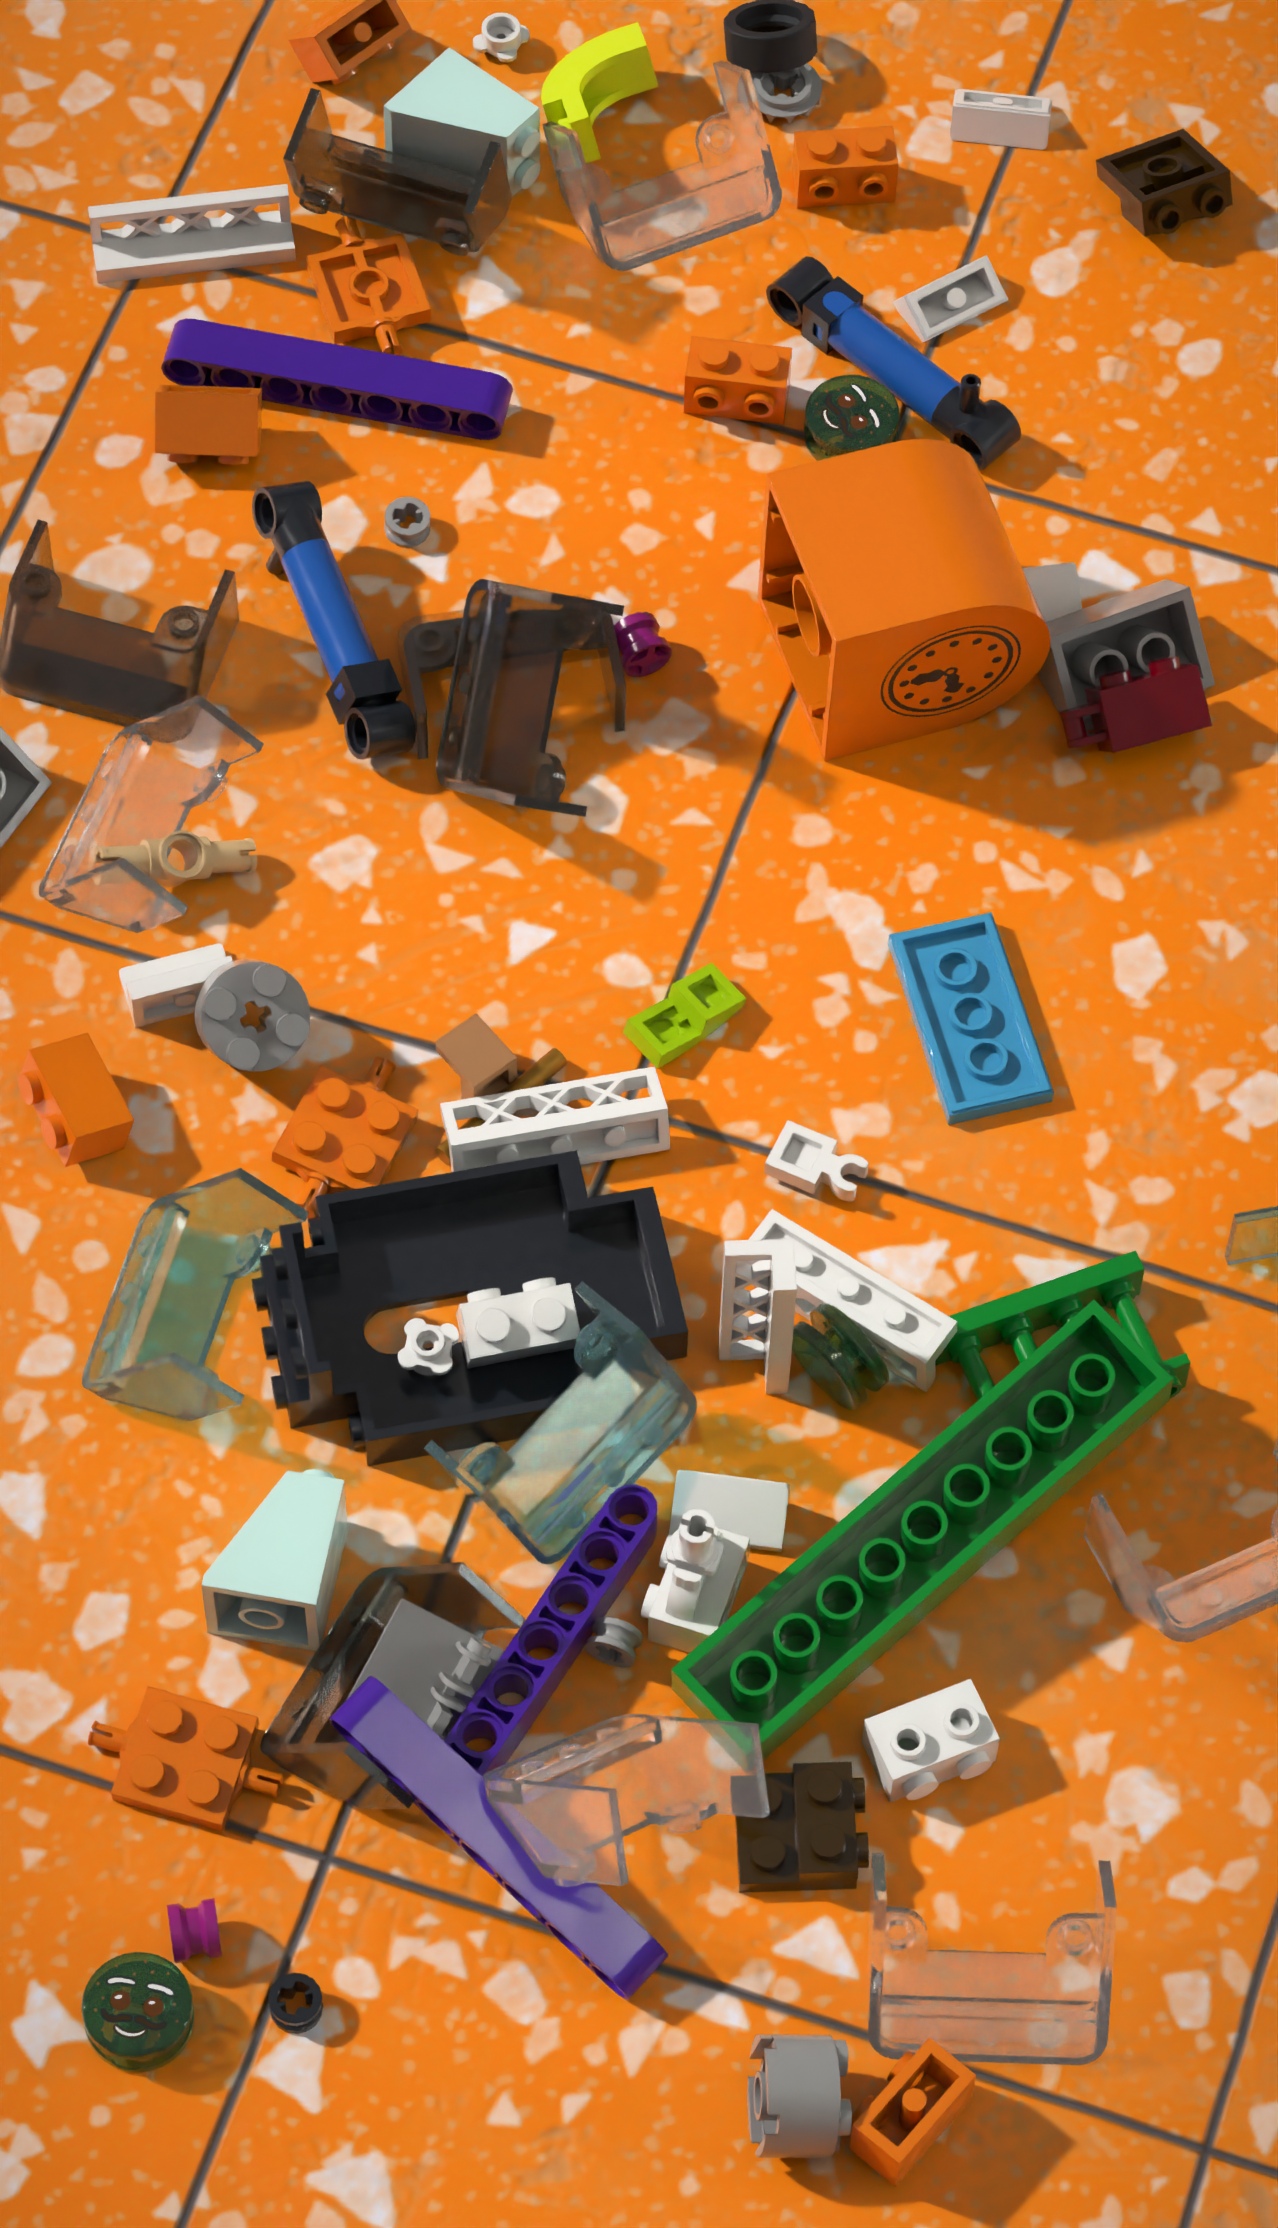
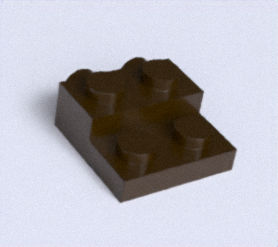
[1096,129,1233,237]
[733,1762,869,1893]

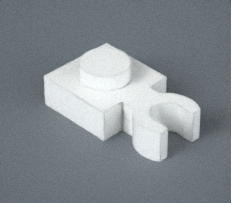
[764,1120,869,1201]

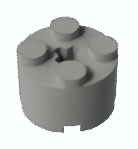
[194,959,310,1071]
[747,2035,852,2158]

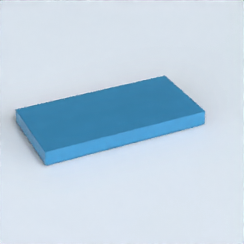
[888,912,1054,1125]

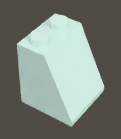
[383,47,541,201]
[201,1469,348,1652]

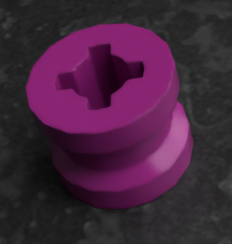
[608,612,672,677]
[167,1898,222,1964]

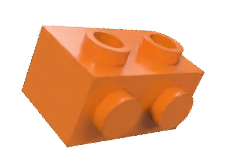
[288,0,411,85]
[792,125,899,208]
[683,336,792,425]
[155,385,262,465]
[18,1032,134,1167]
[849,2037,976,2187]

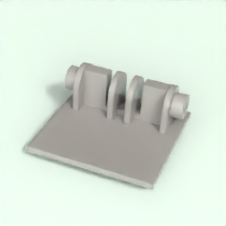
[346,1598,504,1740]

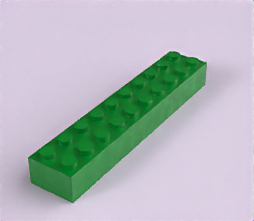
[671,1300,1174,1772]

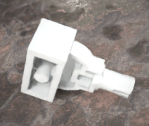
[641,1509,750,1653]

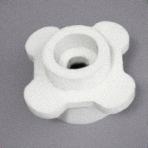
[473,12,530,62]
[398,1318,459,1375]

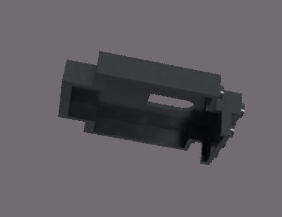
[251,1150,688,1466]

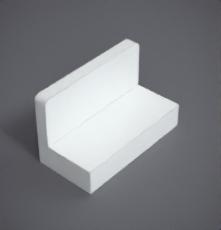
[119,943,233,1028]

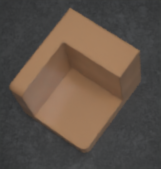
[436,1013,517,1100]

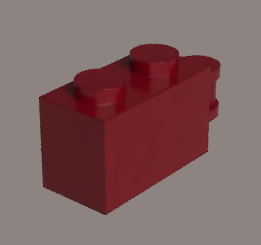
[1060,656,1212,753]

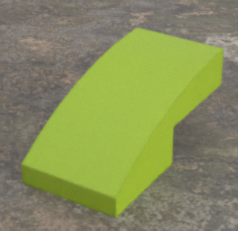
[623,963,747,1069]

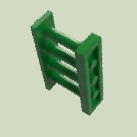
[935,1250,1191,1401]

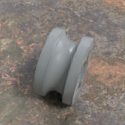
[384,497,431,548]
[585,1617,643,1668]

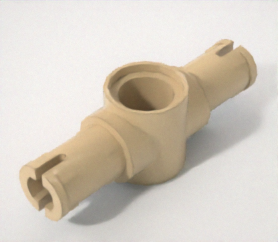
[94,830,257,887]

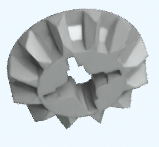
[744,63,822,124]

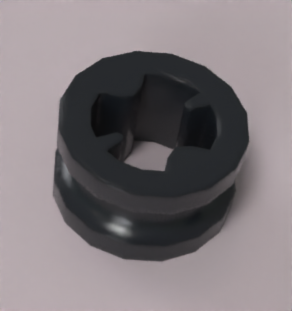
[268,1973,323,2034]

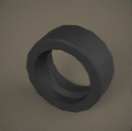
[724,0,817,73]

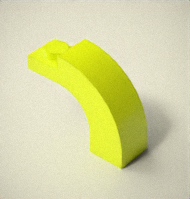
[541,22,659,165]

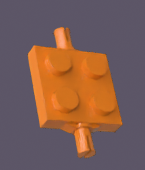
[307,216,431,356]
[271,1056,419,1218]
[88,1686,284,1832]

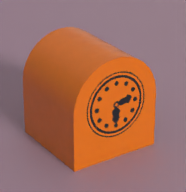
[757,439,1051,762]

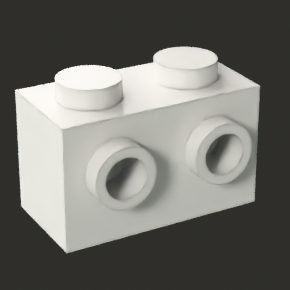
[456,1277,581,1369]
[861,1679,1000,1802]

